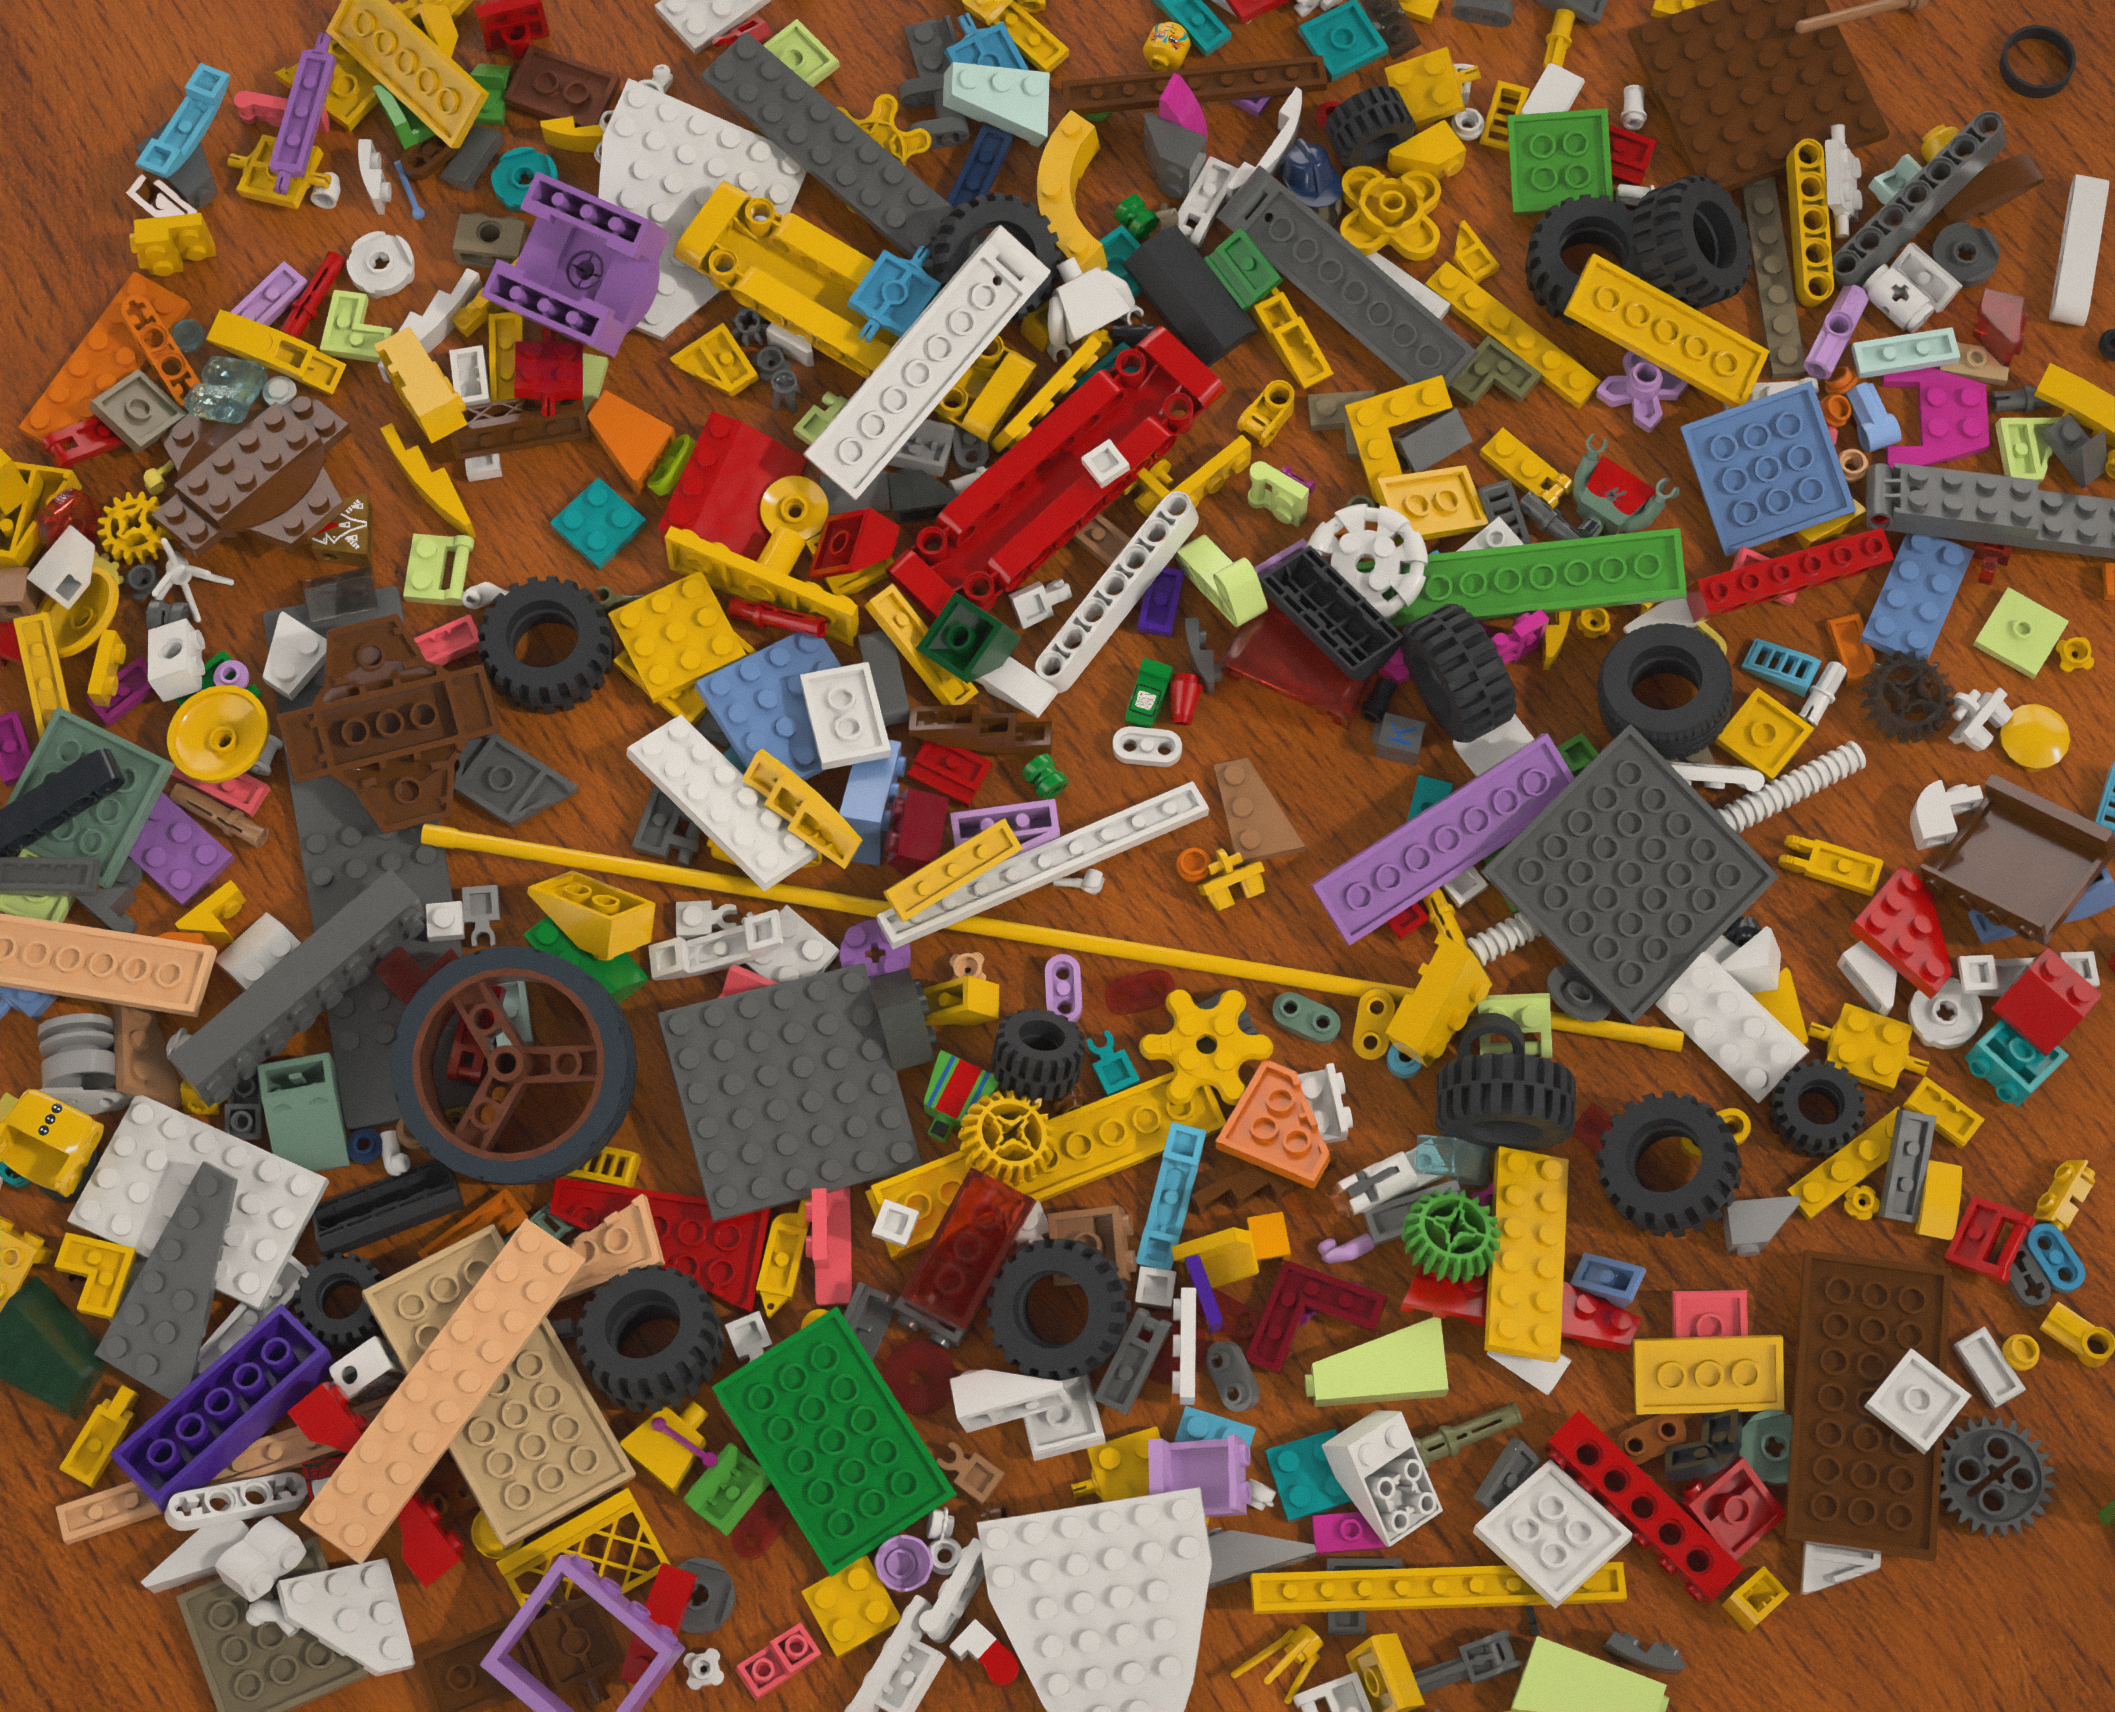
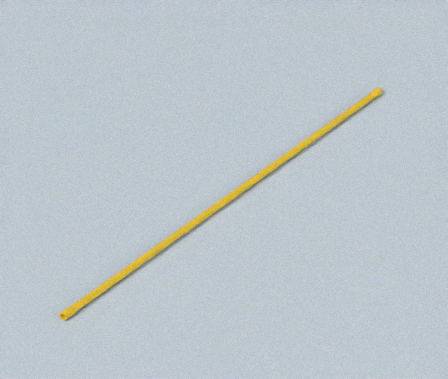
[421,823,1684,1052]

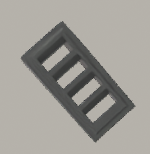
[1477,480,1532,544]

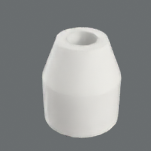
[310,172,341,209]

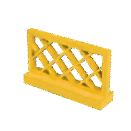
[496,1488,670,1621]

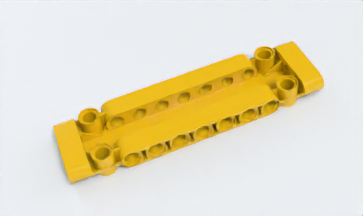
[673,181,1039,443]

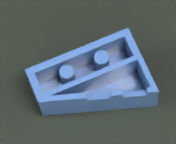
[839,740,907,866]

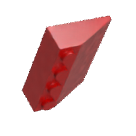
[658,411,808,562]

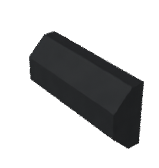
[1122,225,1259,368]
[1259,545,1404,681]
[312,1159,465,1259]

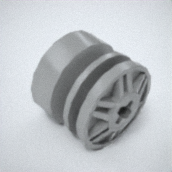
[37,1013,116,1090]

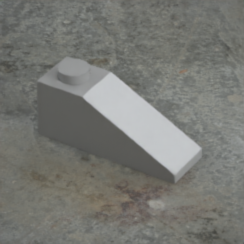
[1208,1528,1316,1590]

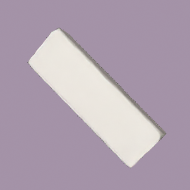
[1521,63,1585,114]
[1487,1351,1572,1395]

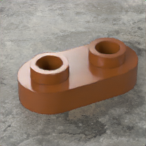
[1615,1414,1686,1467]

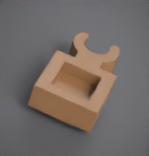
[936,1442,1005,1506]

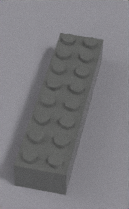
[168,868,427,1108]

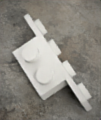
[844,1595,947,1712]

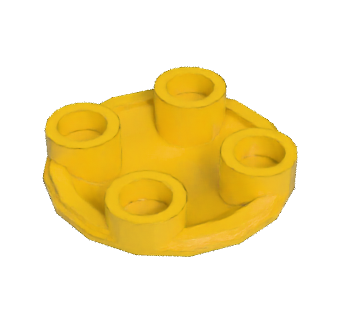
[1998,704,2070,772]

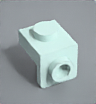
[1868,154,1923,205]

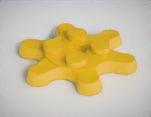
[836,94,932,214]
[1139,989,1273,1106]

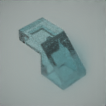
[1415,1135,1489,1186]

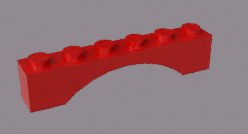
[287,1381,466,1588]

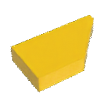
[1453,220,1500,284]

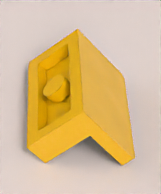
[1171,1227,1259,1288]

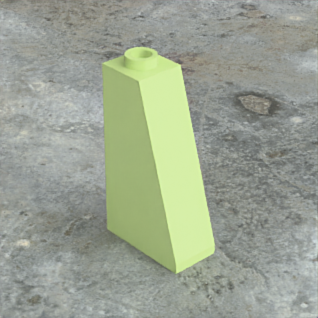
[1305,1317,1449,1407]
[1510,1636,1670,1712]

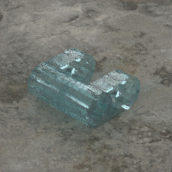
[184,356,268,424]

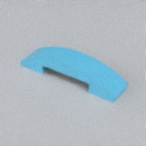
[136,63,230,178]
[1136,1122,1207,1271]

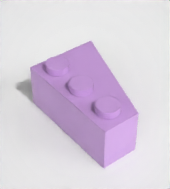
[950,799,1060,862]

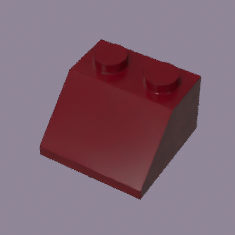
[885,788,949,877]

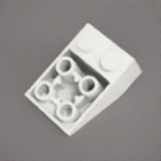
[1321,1410,1443,1547]

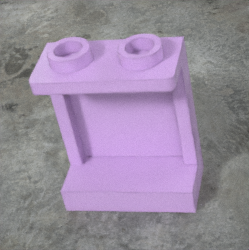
[1148,1434,1251,1518]

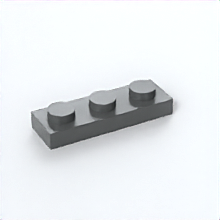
[1878,1109,1937,1224]

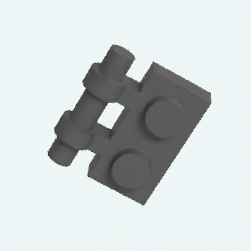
[632,784,702,867]

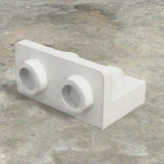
[1298,1063,1353,1144]

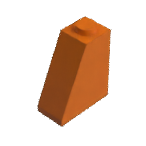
[587,390,676,495]

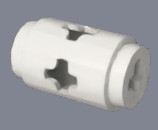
[1862,264,1935,334]

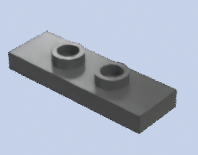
[0,857,101,896]

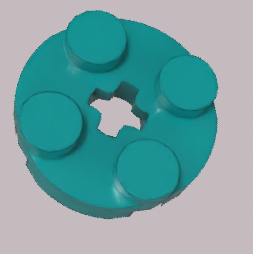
[491,147,559,213]

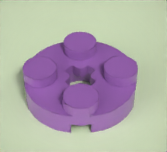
[840,919,911,978]

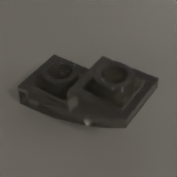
[1360,0,1422,60]

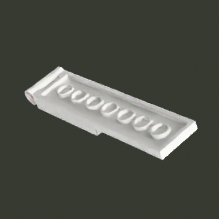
[803,225,1051,500]

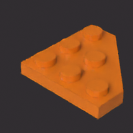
[1215,1059,1330,1189]

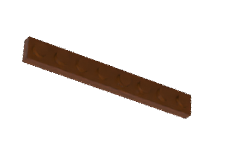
[1062,55,1328,116]

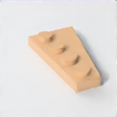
[556,1194,665,1304]

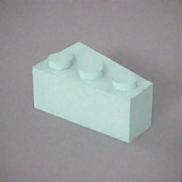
[943,62,1050,148]

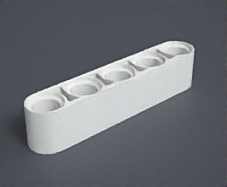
[2049,174,2109,326]

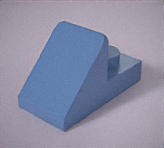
[1570,1252,1647,1309]

